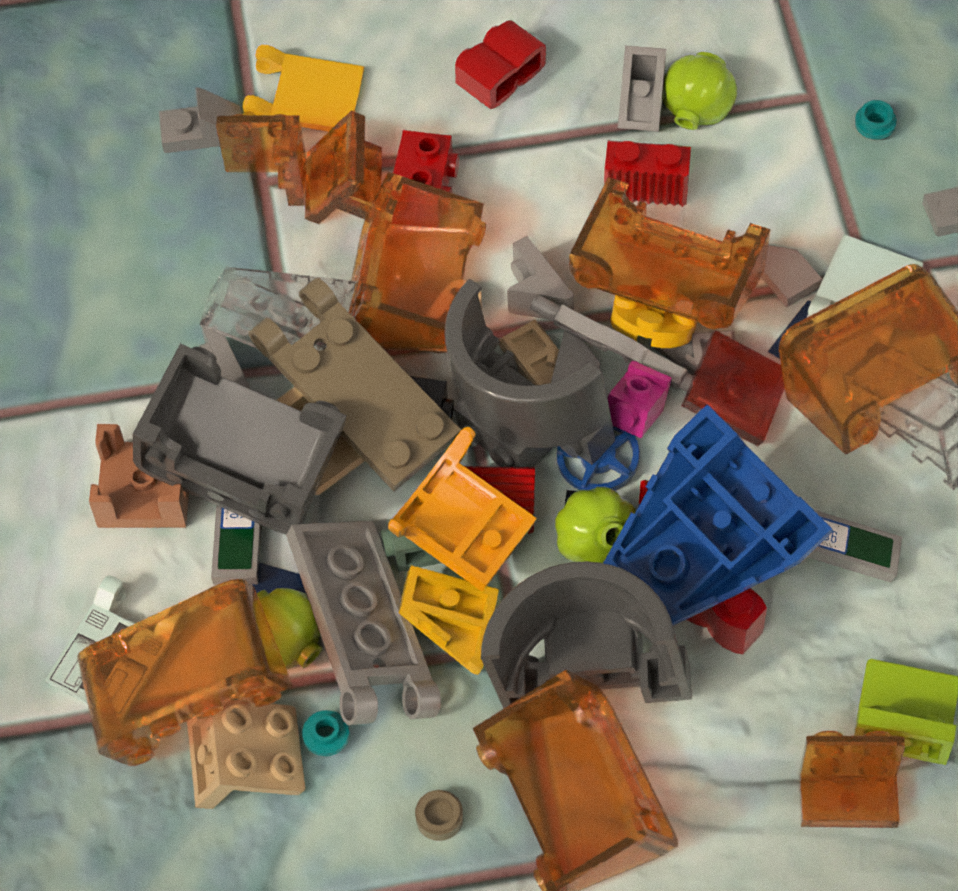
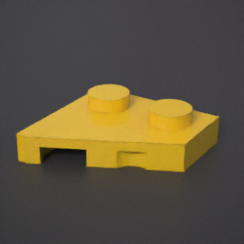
[398,565,499,675]

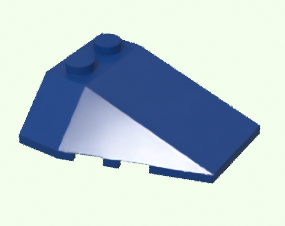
[603,404,834,626]

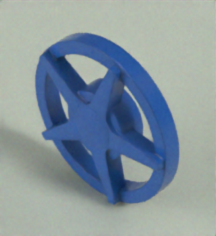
[556,426,640,490]

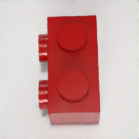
[388,130,459,227]

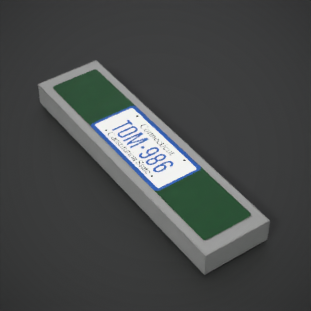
[211,505,262,585]
[807,510,902,583]

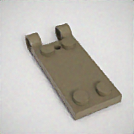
[248,278,461,492]

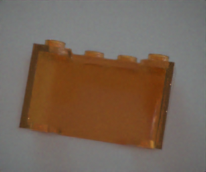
[77,579,293,766]

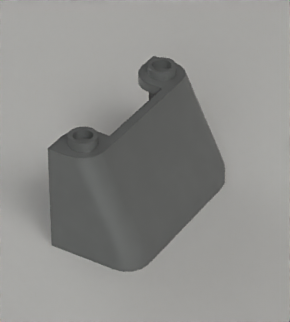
[133,343,347,535]

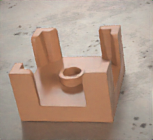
[89,424,189,528]

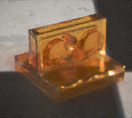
[305,110,382,224]

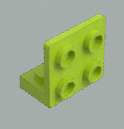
[852,659,958,765]

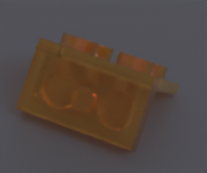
[216,114,308,206]
[798,731,905,828]

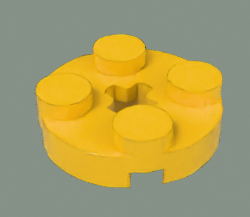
[610,284,699,348]

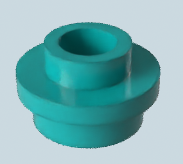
[855,100,897,140]
[302,710,350,757]

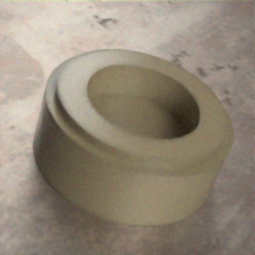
[415,790,463,841]

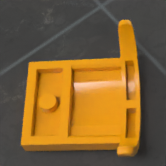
[388,427,537,592]

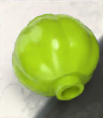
[662,52,737,130]
[555,486,636,563]
[239,588,322,671]

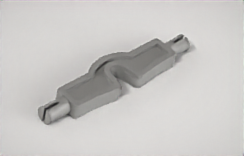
[529,294,711,401]

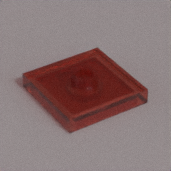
[681,330,791,447]

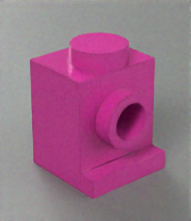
[607,360,672,438]

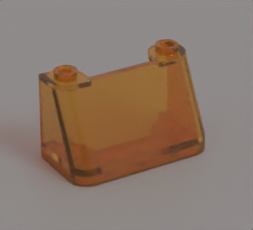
[345,172,487,351]
[569,177,771,329]
[779,264,958,455]
[472,669,678,891]

